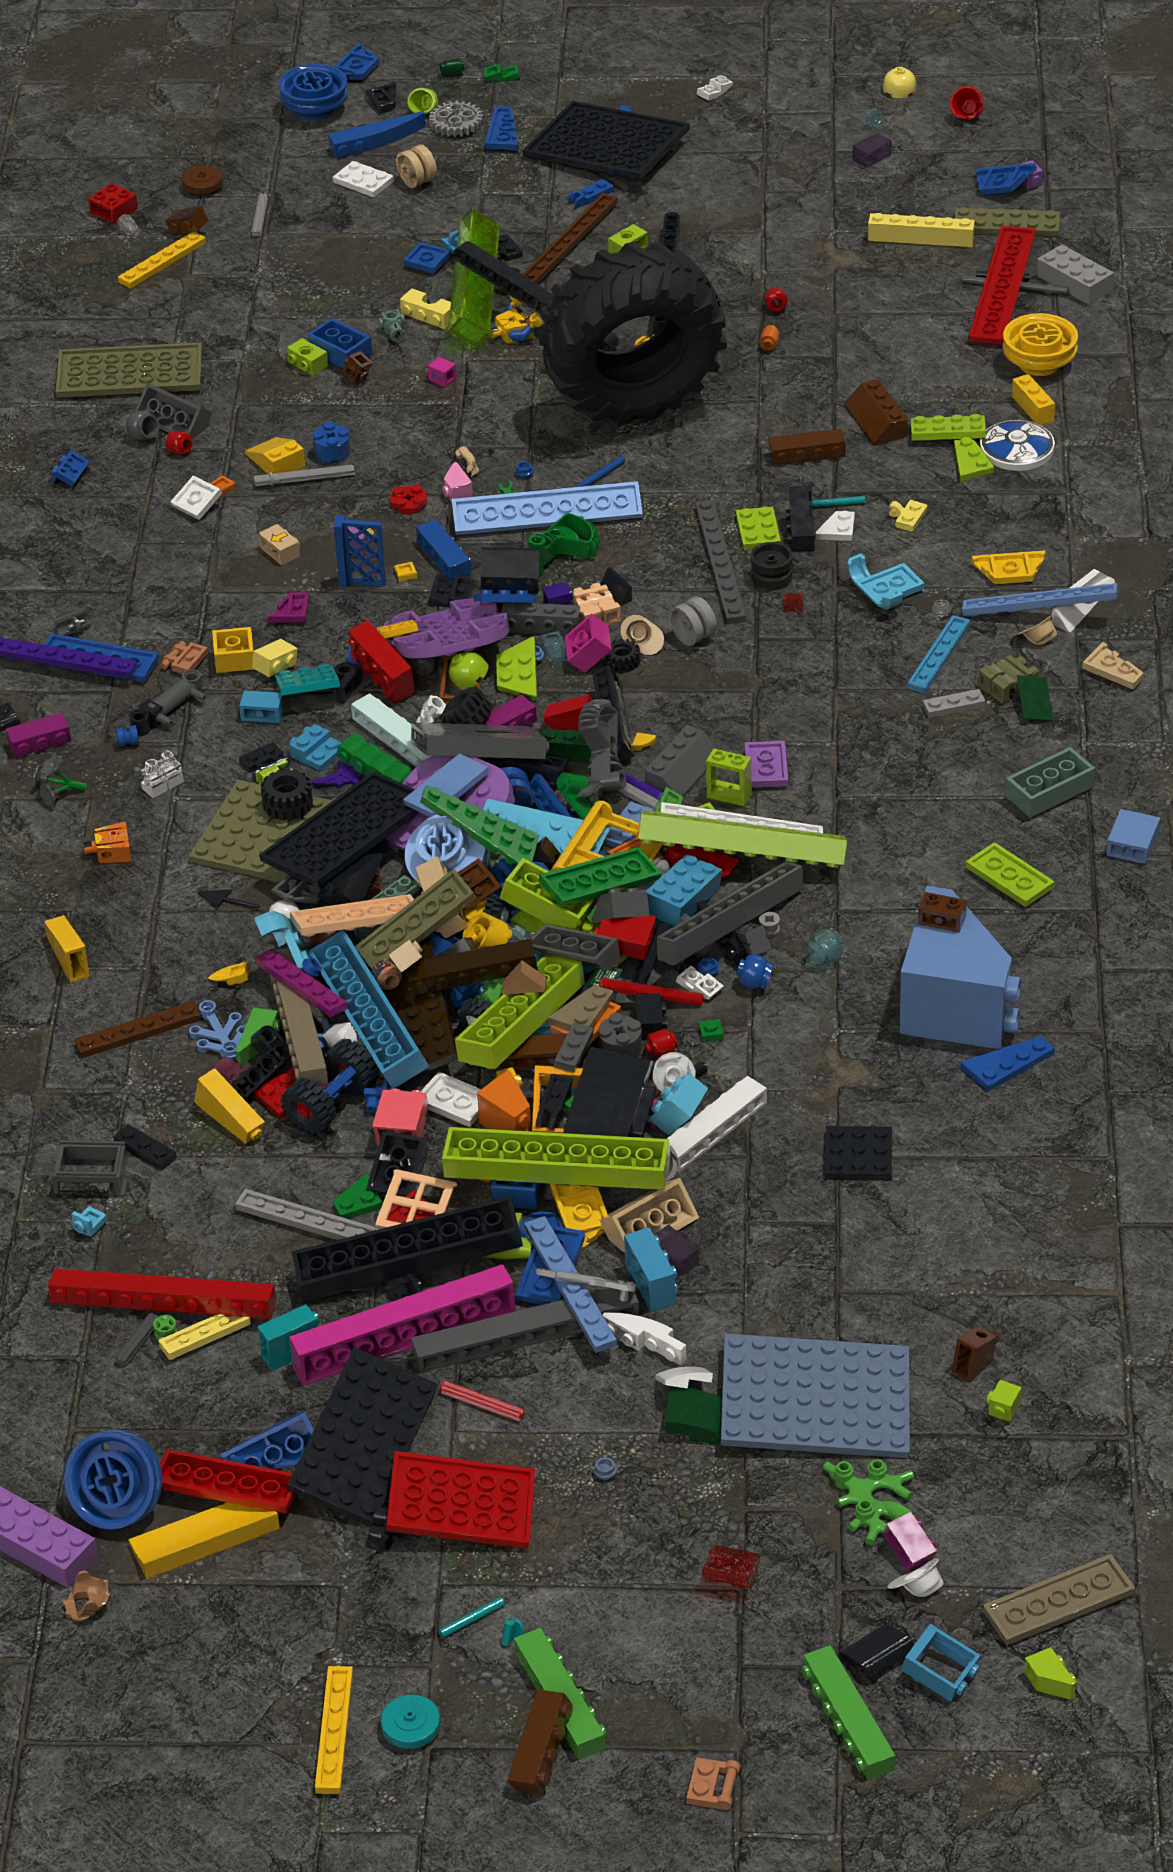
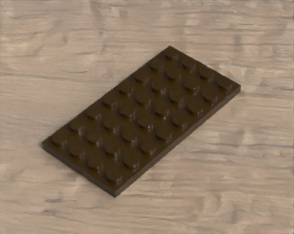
[366,937,458,1086]

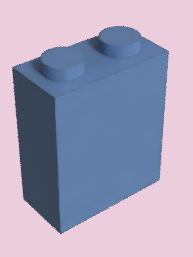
[1106,809,1160,864]

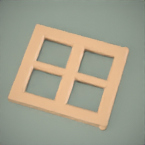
[375,1169,457,1229]

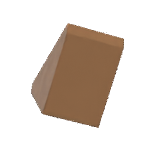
[502,961,547,995]

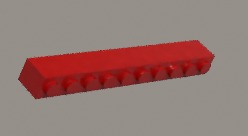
[48,1268,276,1319]

